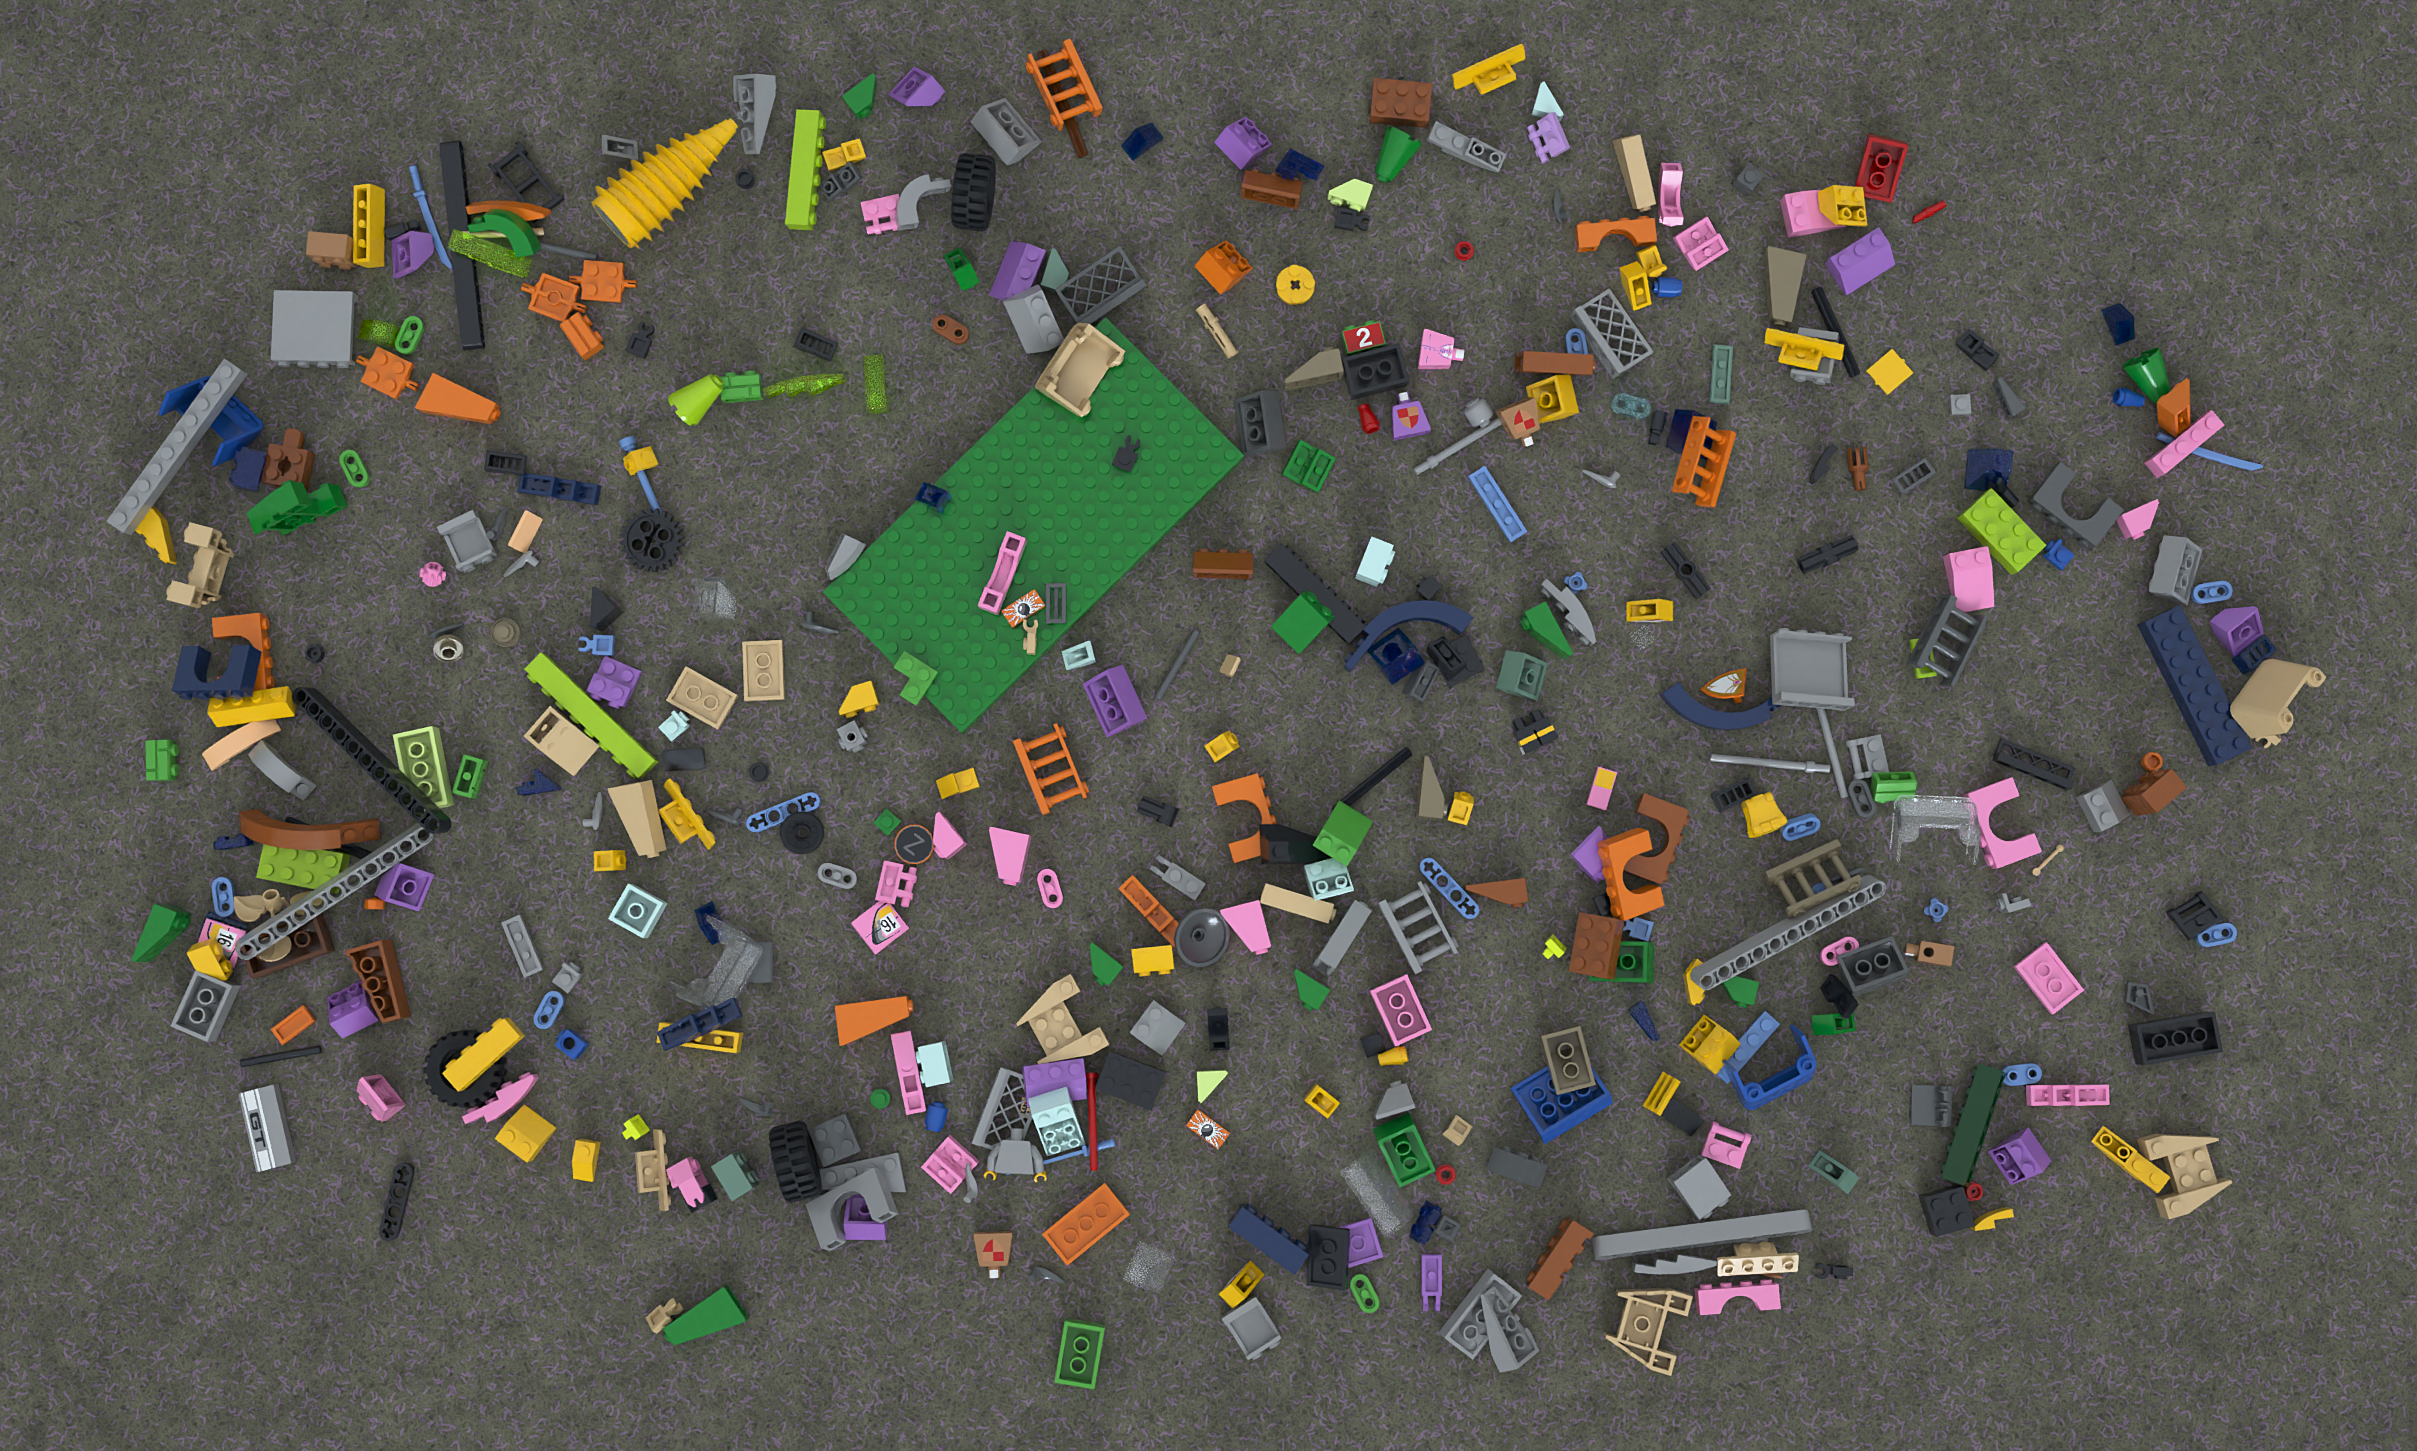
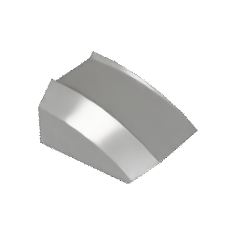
[824,533,866,580]

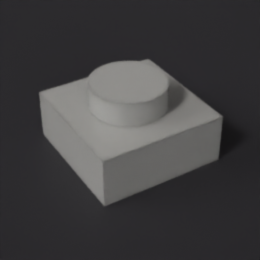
[1949,394,1971,416]

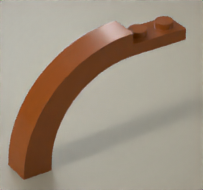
[239,809,380,850]

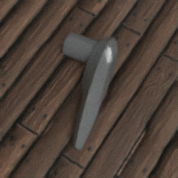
[1553,188,1571,224]
[486,507,509,542]
[801,612,839,633]
[427,623,464,644]
[705,807,743,825]
[1830,868,1866,882]
[738,1097,774,1116]
[1028,1266,1065,1284]

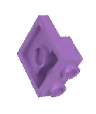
[587,656,642,709]

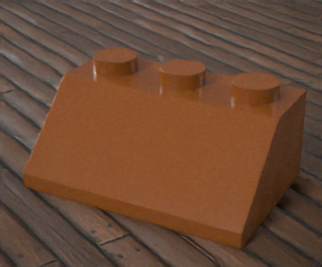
[1241,169,1303,209]
[1193,549,1253,579]

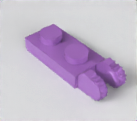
[1421,1254,1442,1311]

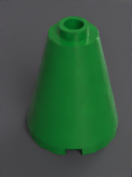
[1374,126,1422,183]
[2122,347,2171,403]

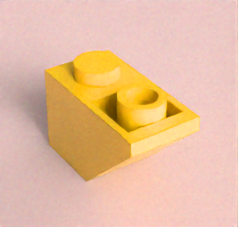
[839,681,880,719]
[187,937,233,981]
[1683,959,1705,1006]

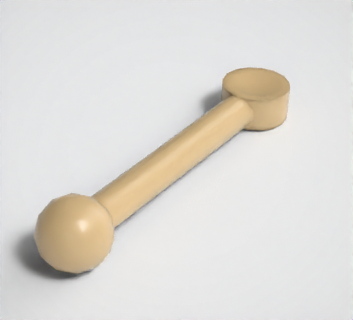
[2032,844,2064,876]

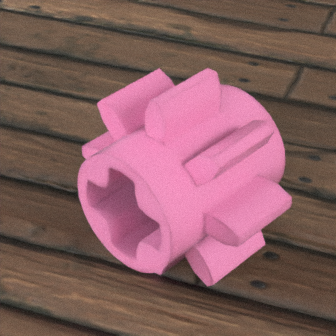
[420,562,446,587]

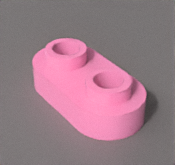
[1037,869,1063,908]
[1820,937,1859,966]

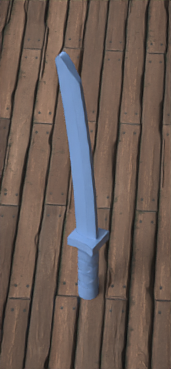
[409,166,453,269]
[2156,432,2263,471]
[1006,1138,1116,1175]

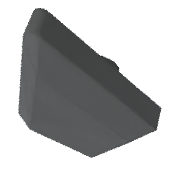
[2125,982,2154,1015]

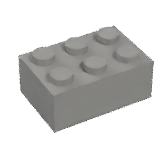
[171,970,241,1042]

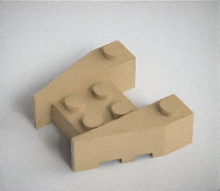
[166,522,234,608]
[1016,974,1110,1064]
[2137,1134,2232,1219]
[1604,1288,1693,1376]

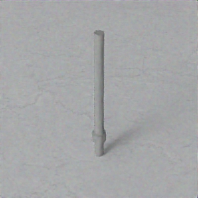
[1413,418,1502,475]
[1816,708,1848,798]
[1710,753,1830,773]

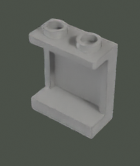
[1790,327,1839,385]
[437,510,497,573]
[1221,1295,1282,1360]

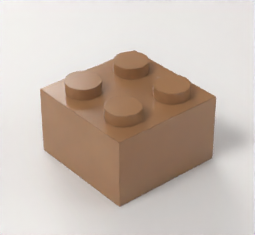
[306,231,358,270]

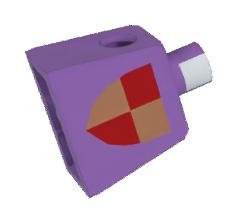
[1391,392,1431,441]

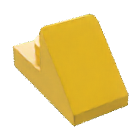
[936,768,980,799]

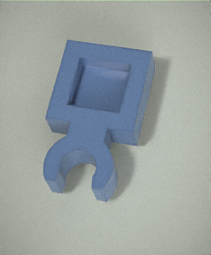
[579,635,615,656]
[1623,917,1654,942]

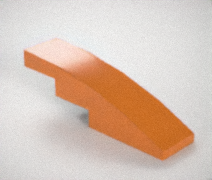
[466,200,551,221]
[1118,875,1179,948]

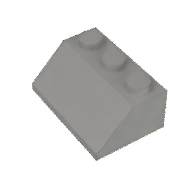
[971,98,1042,166]
[1003,285,1064,354]
[2149,535,2203,605]

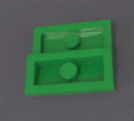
[1281,440,1336,493]

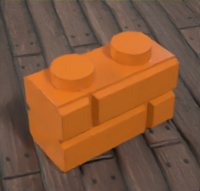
[559,312,604,360]

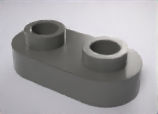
[1847,779,1876,818]

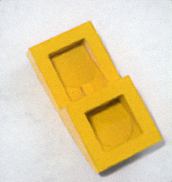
[822,138,866,172]
[1970,1207,2014,1231]

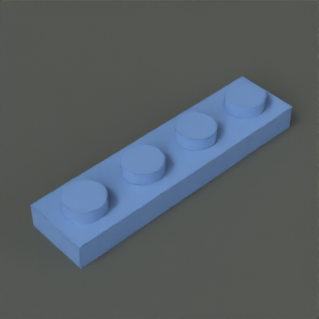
[1468,466,1527,543]
[1716,1011,1780,1084]

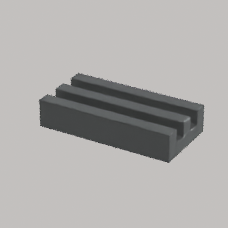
[1046,583,1066,624]

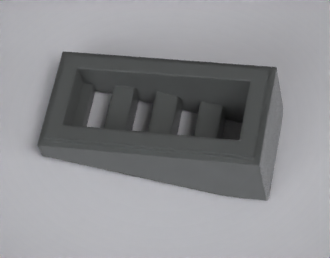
[1993,377,2025,420]
[1892,457,1936,495]

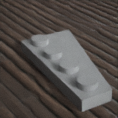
[819,1152,907,1192]

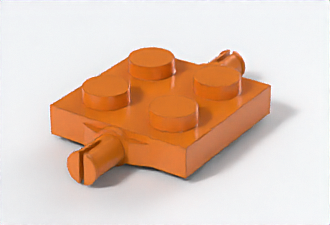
[569,260,637,303]
[521,273,587,322]
[356,346,420,399]

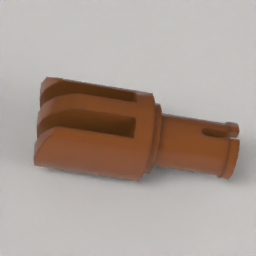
[1847,446,1869,491]

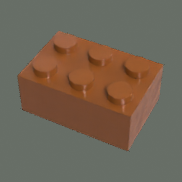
[1369,78,1432,128]
[2121,769,2188,816]
[1569,912,1625,980]

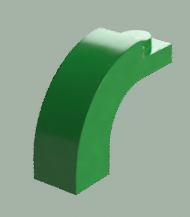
[468,209,541,257]

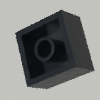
[1918,1184,1975,1237]

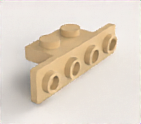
[635,1129,671,1211]
[1717,1241,1799,1276]

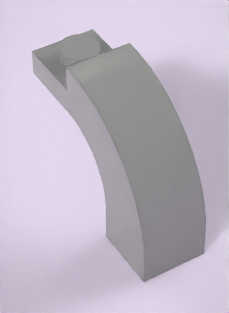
[895,174,951,231]
[248,739,316,801]

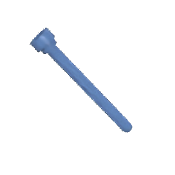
[619,436,662,525]

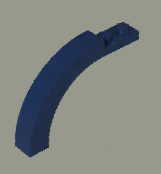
[1344,600,1474,673]
[1659,682,1781,730]

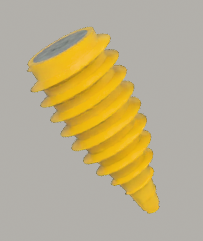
[591,118,738,248]

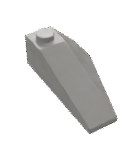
[733,74,776,155]
[1480,1286,1539,1373]

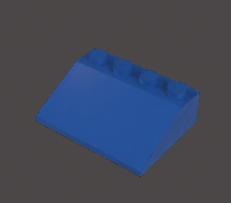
[1510,1066,1613,1144]

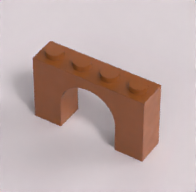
[1623,793,1690,885]

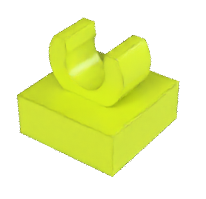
[1542,934,1567,959]
[622,1114,650,1140]

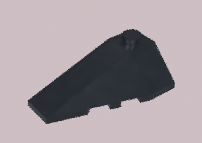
[1259,824,1332,865]

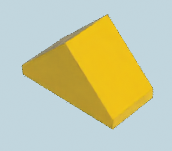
[1304,1084,1340,1119]

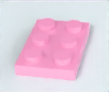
[2013,942,2084,1014]

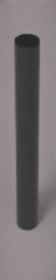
[240,1045,322,1067]

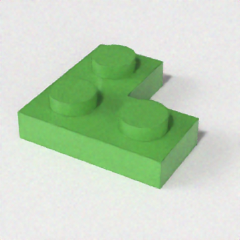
[893,651,938,706]

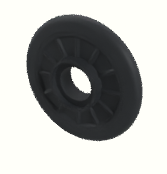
[780,811,824,854]

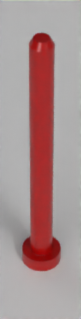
[1085,1073,1098,1171]

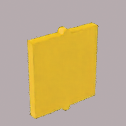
[1866,349,1913,395]

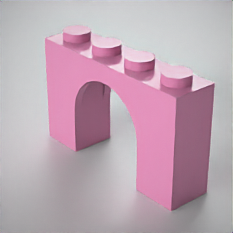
[1962,777,2042,869]

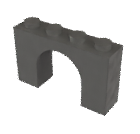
[2027,462,2124,549]

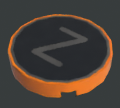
[894,825,934,864]

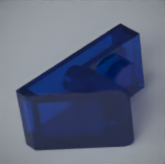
[516,769,561,796]

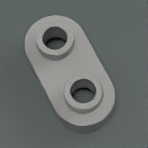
[818,863,858,889]

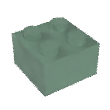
[711,1150,759,1201]

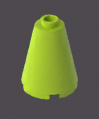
[668,374,724,426]

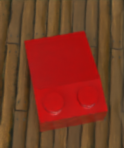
[1855,133,1909,203]

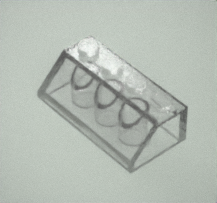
[1338,1147,1417,1239]

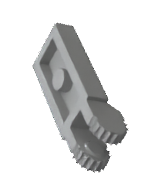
[1149,855,1205,900]

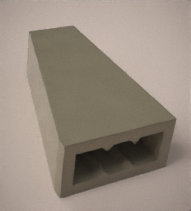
[1763,246,1807,328]

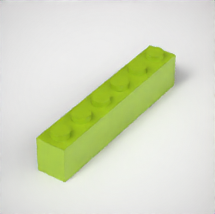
[785,109,826,231]

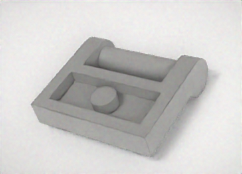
[1846,734,1889,780]

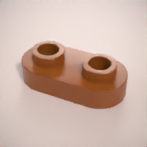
[932,314,969,345]

